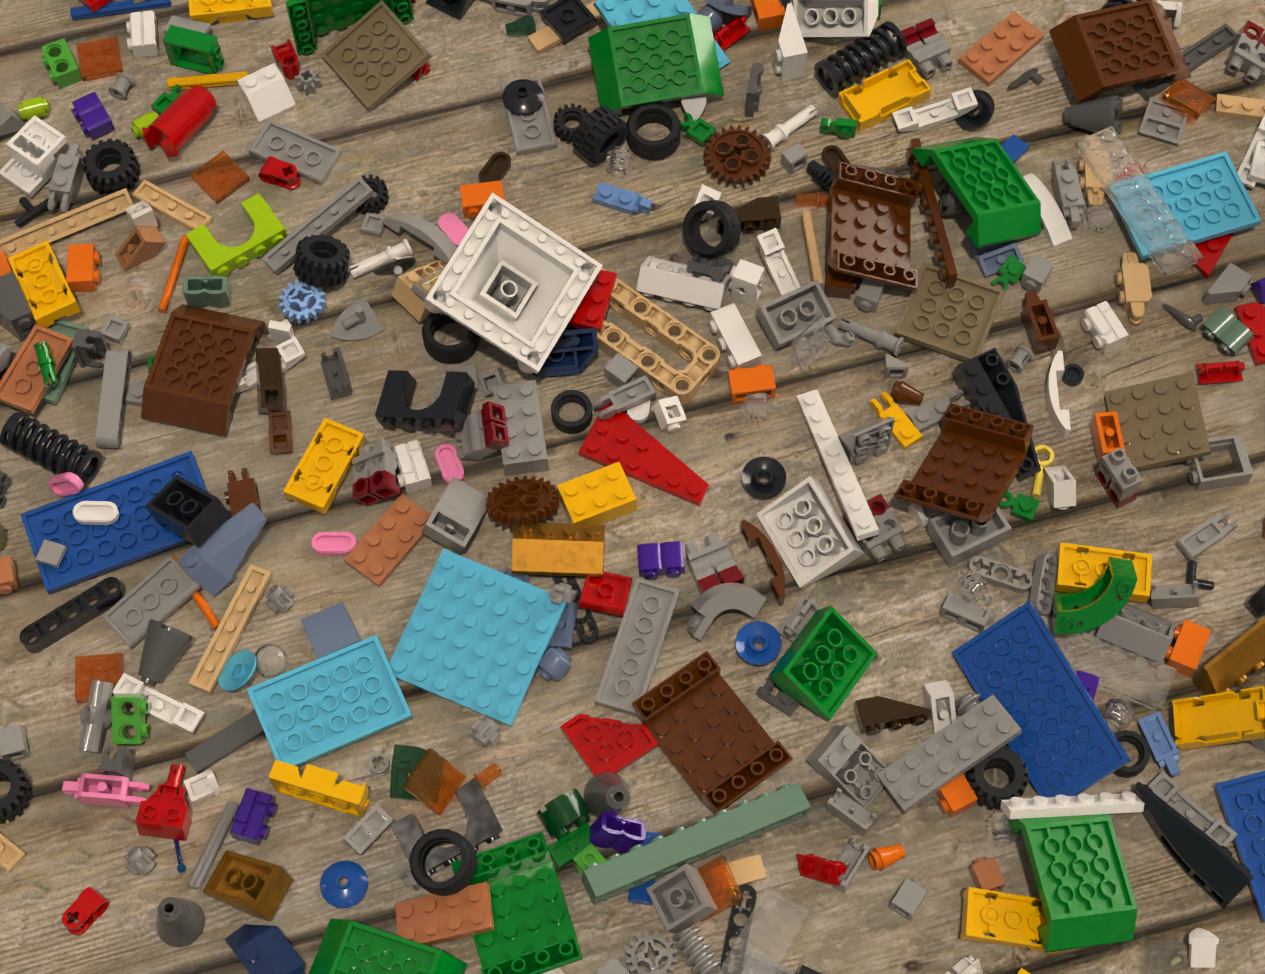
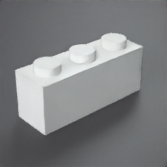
[708,303,762,369]

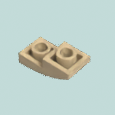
[711,855,768,893]

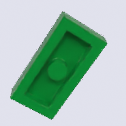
[548,823,597,870]

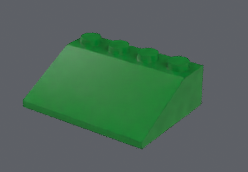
[768,605,878,721]

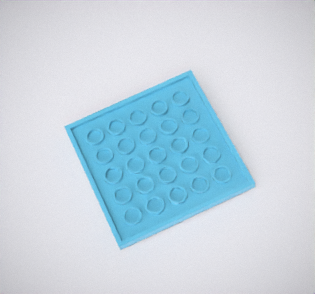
[389,549,568,727]

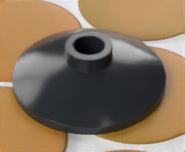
[502,79,544,115]
[956,90,995,130]
[742,457,786,498]

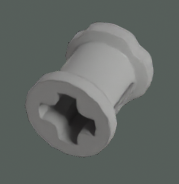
[108,72,135,100]
[1006,344,1034,374]

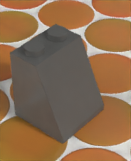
[0,271,38,342]

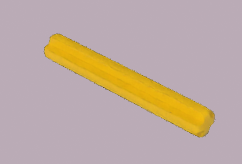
[167,71,248,90]

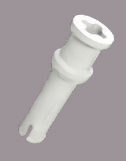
[762,104,817,151]
[348,238,413,279]

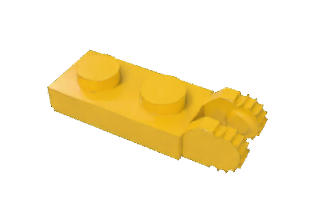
[869,391,923,450]

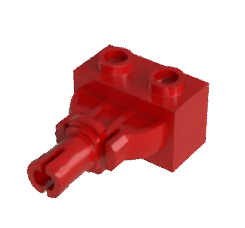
[135,764,192,841]

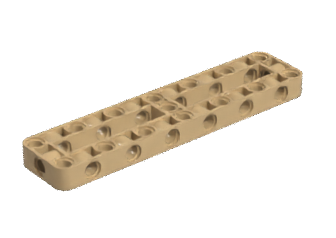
[567,268,720,404]

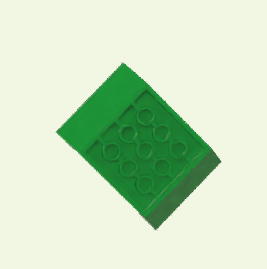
[285,0,414,56]
[588,13,724,115]
[912,137,1041,248]
[1008,814,1138,953]
[451,832,583,974]
[309,918,467,974]

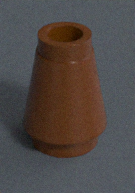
[890,381,924,406]

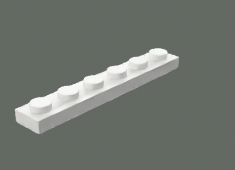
[1000,791,1144,819]

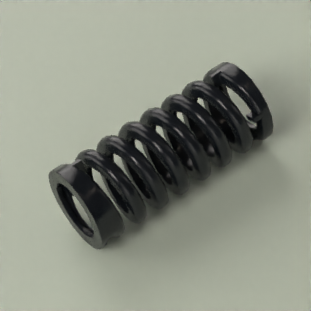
[814,21,907,96]
[0,411,102,488]

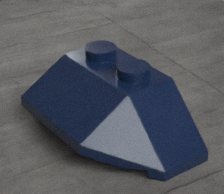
[512,328,599,377]
[224,924,305,974]

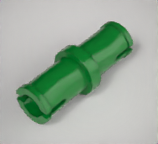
[33,341,58,387]

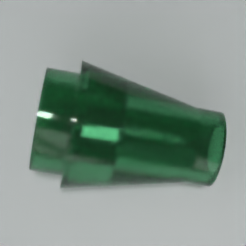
[505,15,536,36]

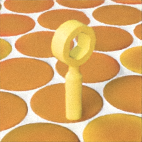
[1032,445,1054,498]

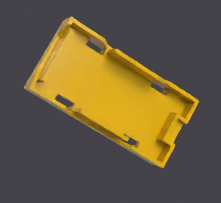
[189,0,274,24]
[838,59,931,132]
[8,240,81,328]
[283,418,366,515]
[1055,542,1152,603]
[1172,686,1265,750]
[268,760,371,818]
[960,887,1059,954]

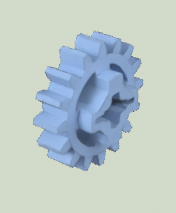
[279,279,326,324]

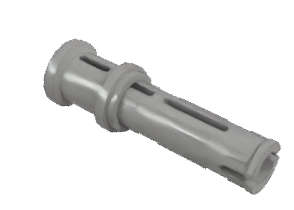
[838,316,904,356]

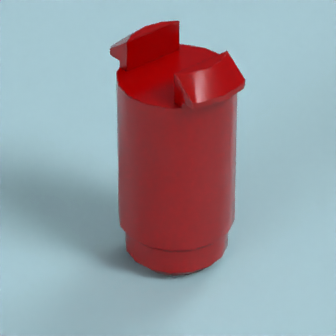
[142,85,217,158]

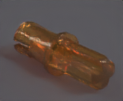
[795,191,829,208]
[463,763,502,790]

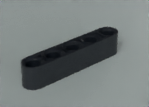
[19,577,125,653]

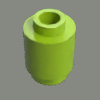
[18,96,51,121]
[130,111,159,140]

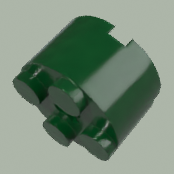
[536,788,592,840]

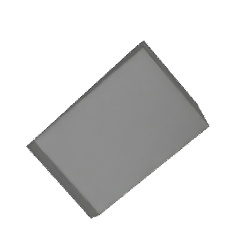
[0,102,26,136]

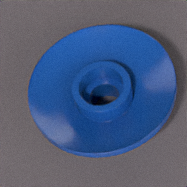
[735,621,782,665]
[320,861,368,908]

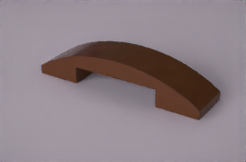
[740,520,786,606]

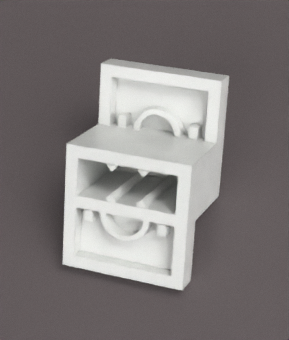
[0,115,67,198]

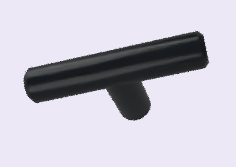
[15,197,49,228]
[1186,560,1214,590]

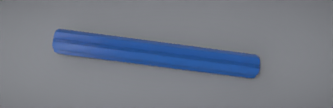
[70,0,171,20]

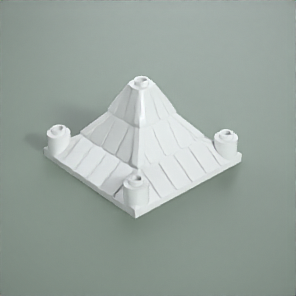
[424,192,603,374]

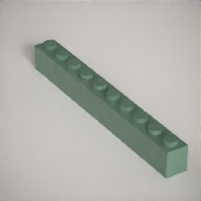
[581,782,811,905]

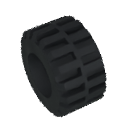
[572,106,627,164]
[82,138,140,196]
[293,234,350,288]
[966,747,1029,811]
[0,759,32,824]

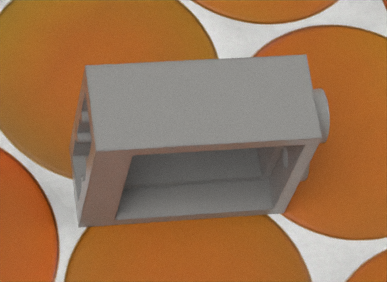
[1184,434,1254,491]

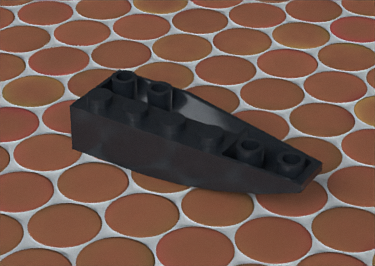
[952,347,1041,481]
[1131,781,1254,909]

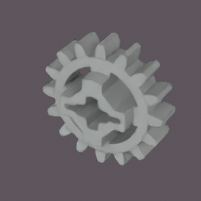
[625,930,678,974]

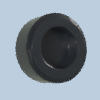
[1062,364,1084,387]

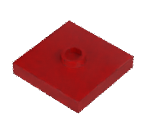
[578,571,633,616]

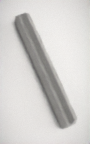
[187,800,239,890]

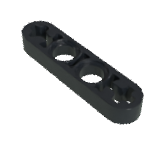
[552,575,599,645]
[720,885,756,974]

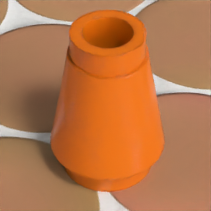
[868,844,906,871]

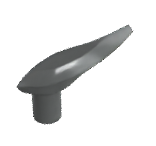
[1008,68,1044,89]
[1163,303,1203,330]

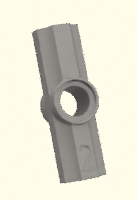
[79,680,113,753]

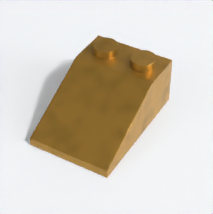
[202,850,293,922]

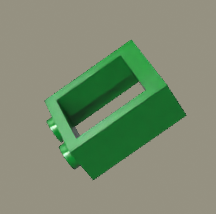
[163,25,224,74]

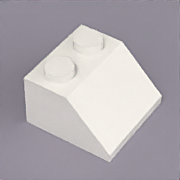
[237,63,296,124]

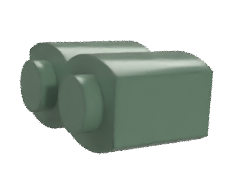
[183,275,231,307]
[1203,305,1254,356]

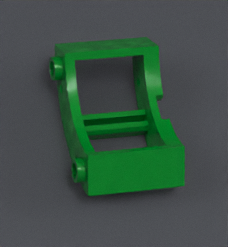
[1050,557,1138,634]

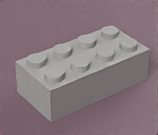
[492,380,549,476]

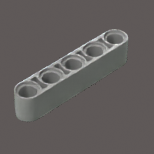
[95,350,132,448]

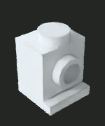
[691,184,721,221]
[651,396,687,433]

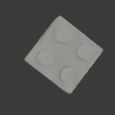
[646,864,718,934]

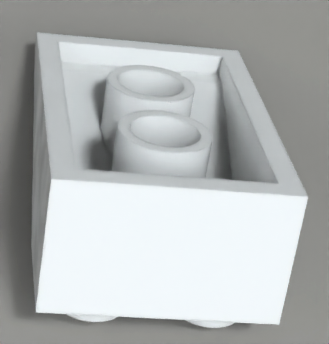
[774,3,808,82]

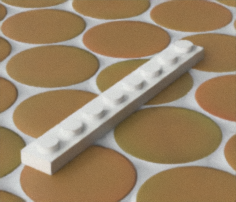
[797,389,879,541]

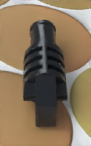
[806,160,835,191]

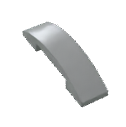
[382,213,457,264]
[1148,771,1238,847]

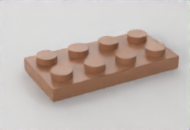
[958,11,1044,87]
[0,324,74,415]
[344,494,431,588]
[395,882,494,946]

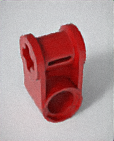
[270,39,301,80]
[258,156,301,190]
[62,887,109,936]

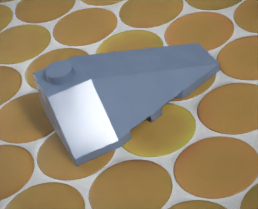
[177,502,267,597]

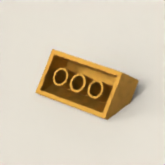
[512,522,605,577]
[1193,617,1265,695]

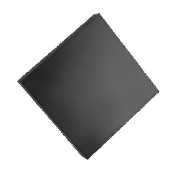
[540,0,597,42]

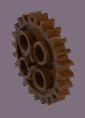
[703,125,771,188]
[485,476,559,528]

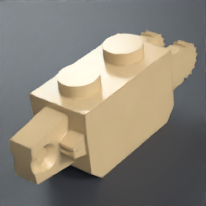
[1078,138,1111,209]
[1115,252,1152,326]

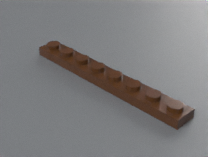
[906,138,958,288]

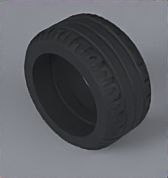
[626,103,681,160]
[682,200,741,257]
[422,313,480,364]
[409,829,476,896]

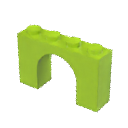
[185,193,287,277]

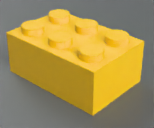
[557,462,637,525]

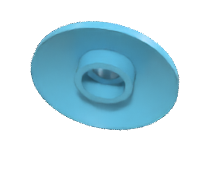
[218,650,257,691]

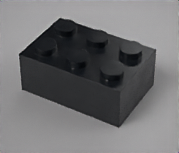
[145,475,230,548]

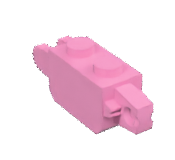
[62,773,149,808]

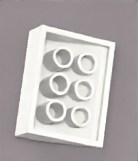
[756,476,864,588]

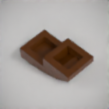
[268,410,293,454]

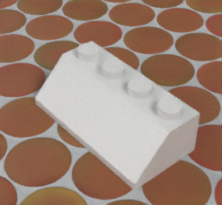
[793,0,878,37]
[636,256,730,311]

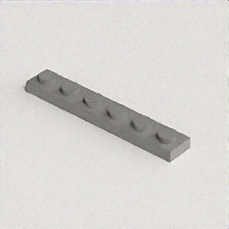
[262,176,375,275]

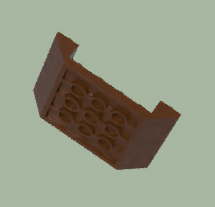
[1049,0,1191,103]
[827,161,918,290]
[141,304,265,437]
[894,403,1033,522]
[632,651,793,813]

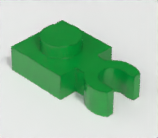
[151,84,185,115]
[680,112,716,146]
[820,118,857,139]
[990,254,1027,291]
[998,491,1040,523]

